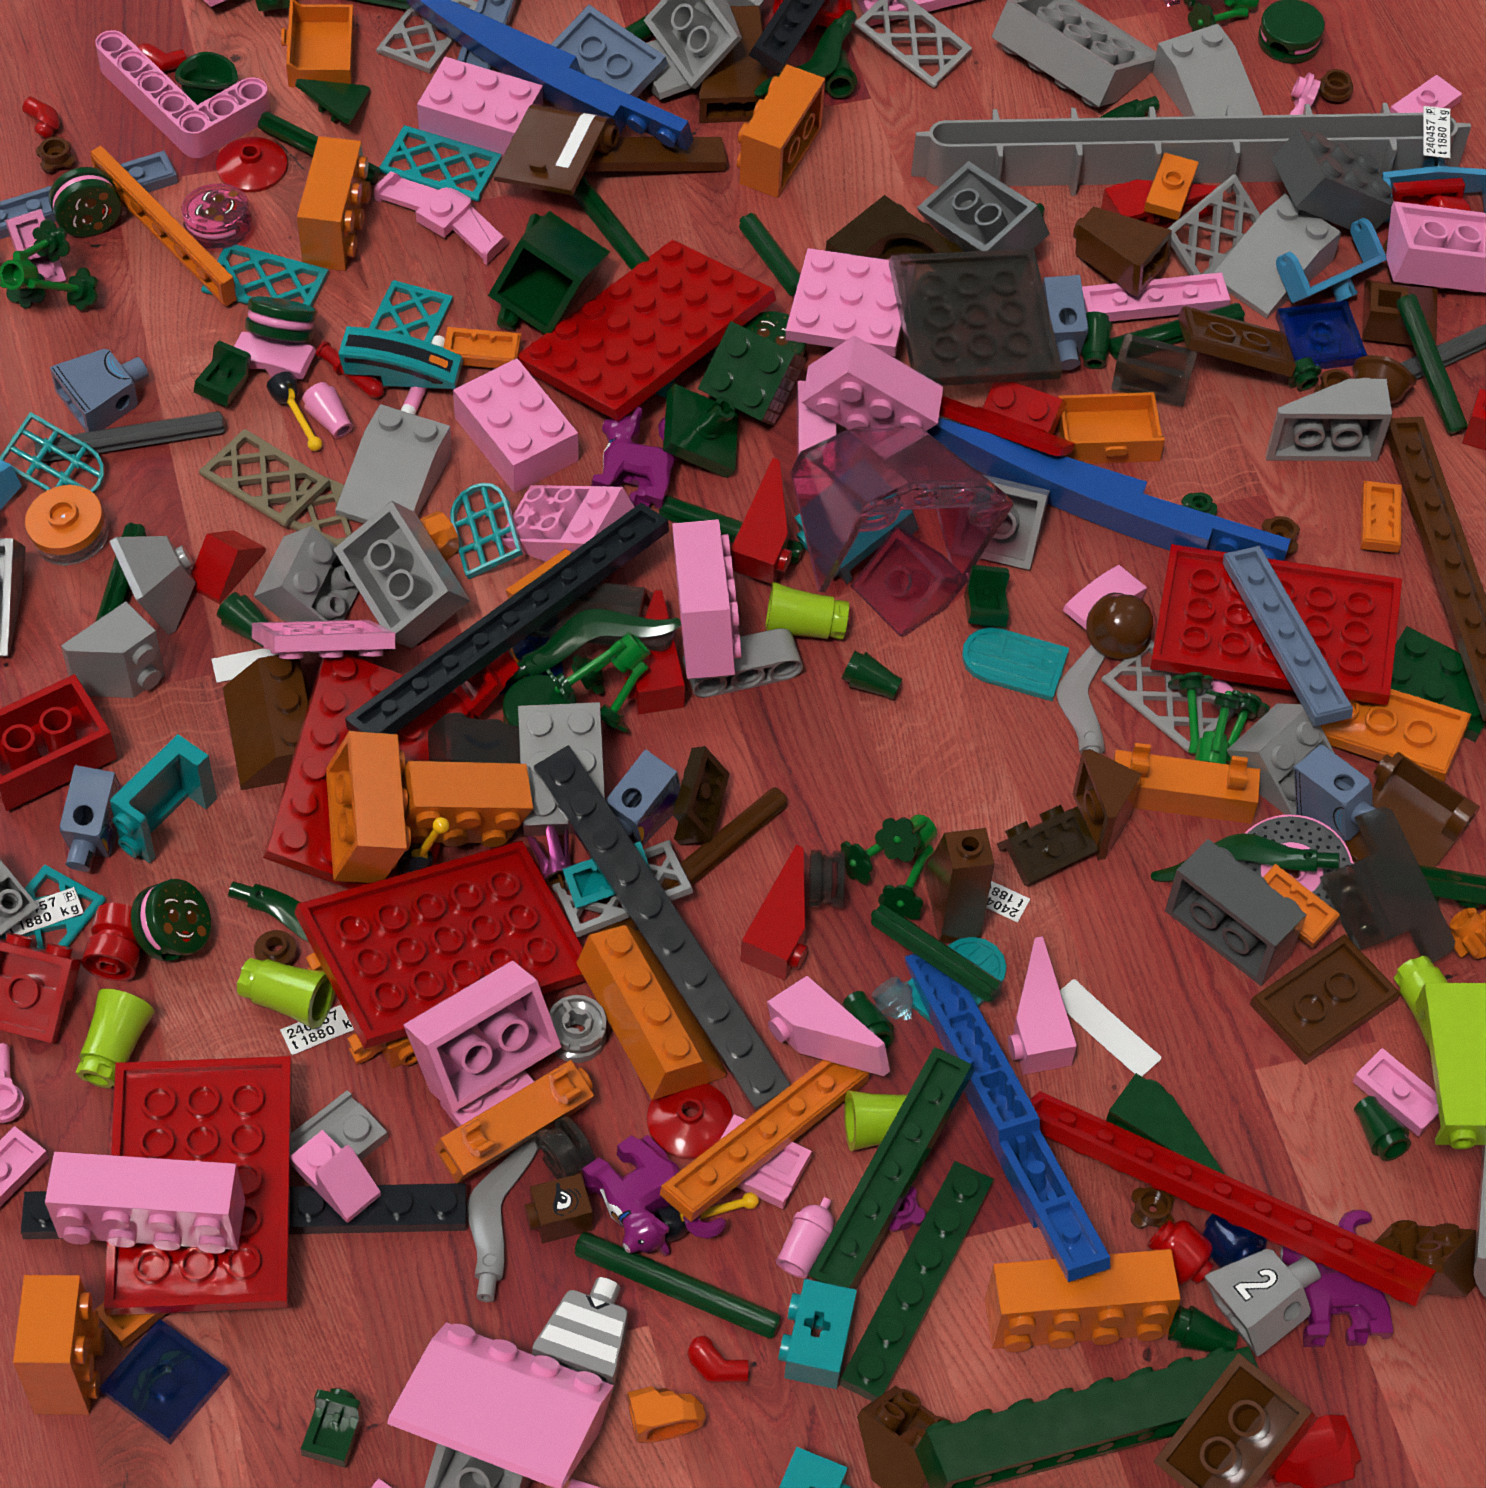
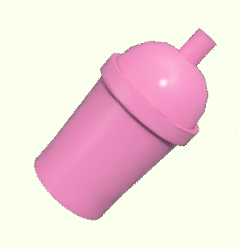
[776,1197,835,1279]

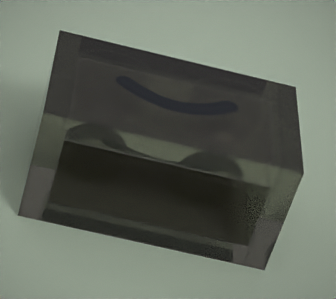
[1111,333,1197,407]
[428,713,520,764]

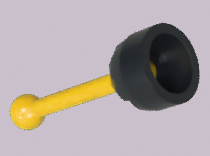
[266,371,323,451]
[397,817,450,874]
[654,1192,759,1243]

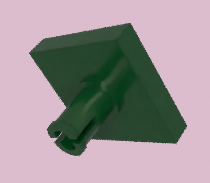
[663,384,738,478]

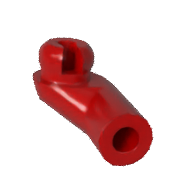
[138,43,187,72]
[22,96,60,138]
[687,1336,748,1383]

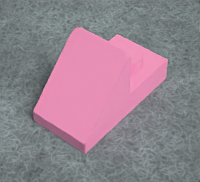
[5,209,66,282]
[290,1130,381,1223]

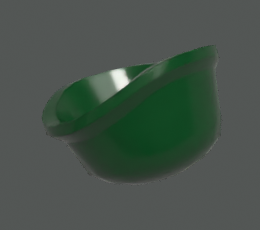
[175,52,238,105]

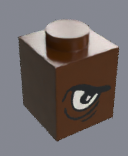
[524,1173,593,1244]

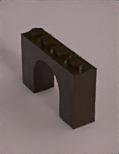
[826,195,993,343]

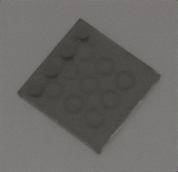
[889,248,1063,386]

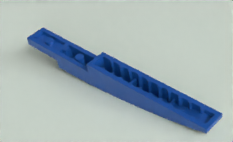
[406,0,694,151]
[925,418,1291,561]
[905,954,1110,1282]

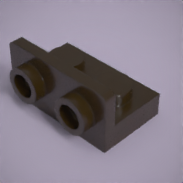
[673,746,730,844]
[997,805,1098,885]

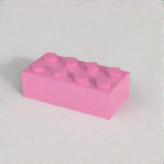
[672,519,741,679]
[45,1152,245,1254]

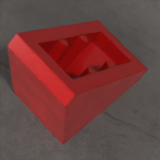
[191,530,266,604]

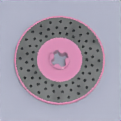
[1238,815,1354,912]

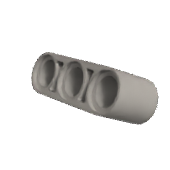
[683,628,803,698]

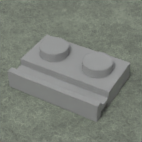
[291,1090,388,1161]

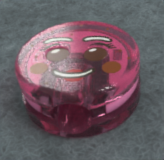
[181,183,252,249]

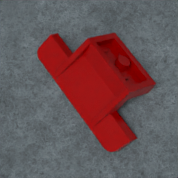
[939,376,1075,456]

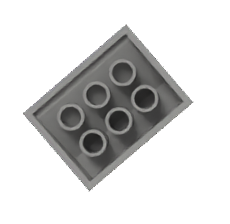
[992,0,1156,107]

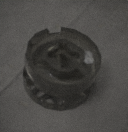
[809,850,845,908]
[534,1115,596,1179]

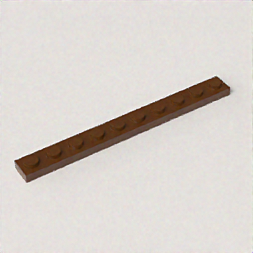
[1386,416,1486,721]

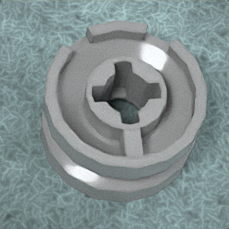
[549,995,607,1063]

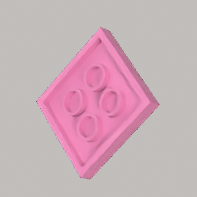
[786,248,916,357]
[252,620,395,659]

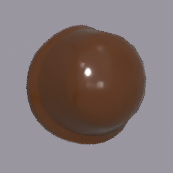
[1352,355,1417,404]
[1086,592,1153,659]

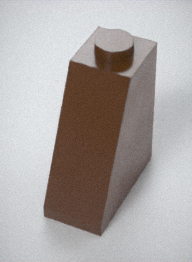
[1073,206,1172,296]

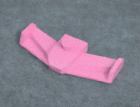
[374,172,509,265]

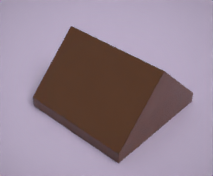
[1072,749,1142,861]

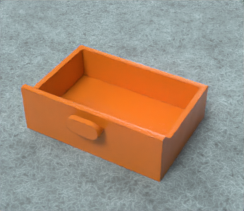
[281,0,355,87]
[1057,392,1165,464]

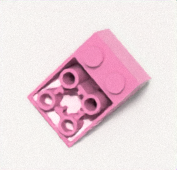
[501,485,634,562]

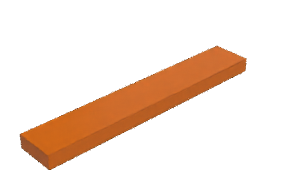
[90,145,237,307]
[660,1060,870,1222]

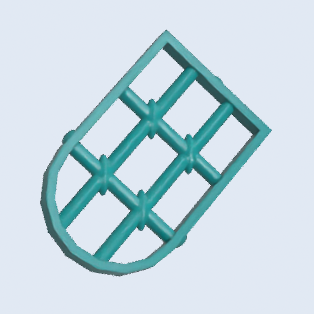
[0,412,104,494]
[450,483,524,579]

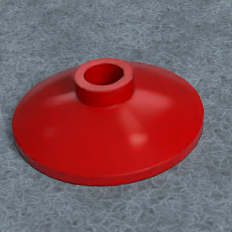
[216,137,288,192]
[647,1083,733,1159]

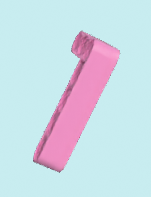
[95,30,270,158]

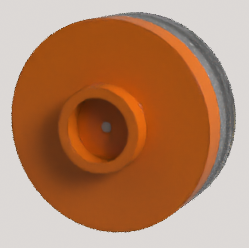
[25,485,109,566]

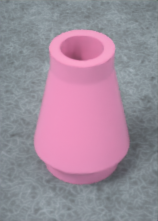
[302,382,353,439]

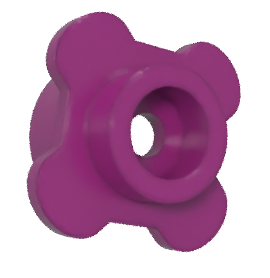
[887,1186,925,1232]

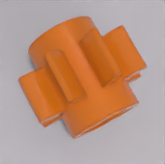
[1447,908,1486,959]

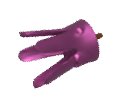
[527,825,572,889]

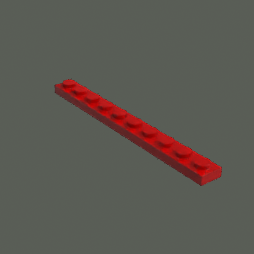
[1030,1091,1436,1307]

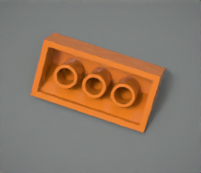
[576,925,727,1100]

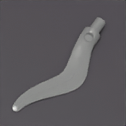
[1057,645,1105,754]
[467,1133,542,1302]

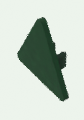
[295,79,370,124]

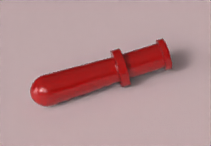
[316,341,384,398]

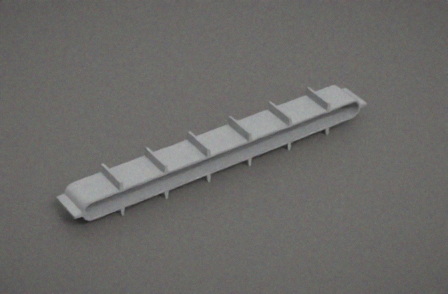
[911,103,1471,196]

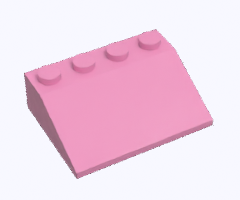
[387,1322,614,1488]

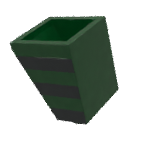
[488,211,610,334]

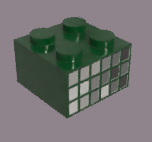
[698,321,807,426]

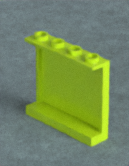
[1415,983,1486,1149]

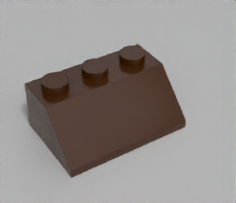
[222,655,308,790]
[1153,1353,1318,1488]

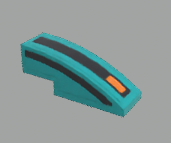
[338,326,463,389]

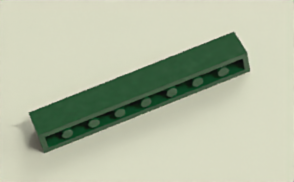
[915,1346,1259,1488]

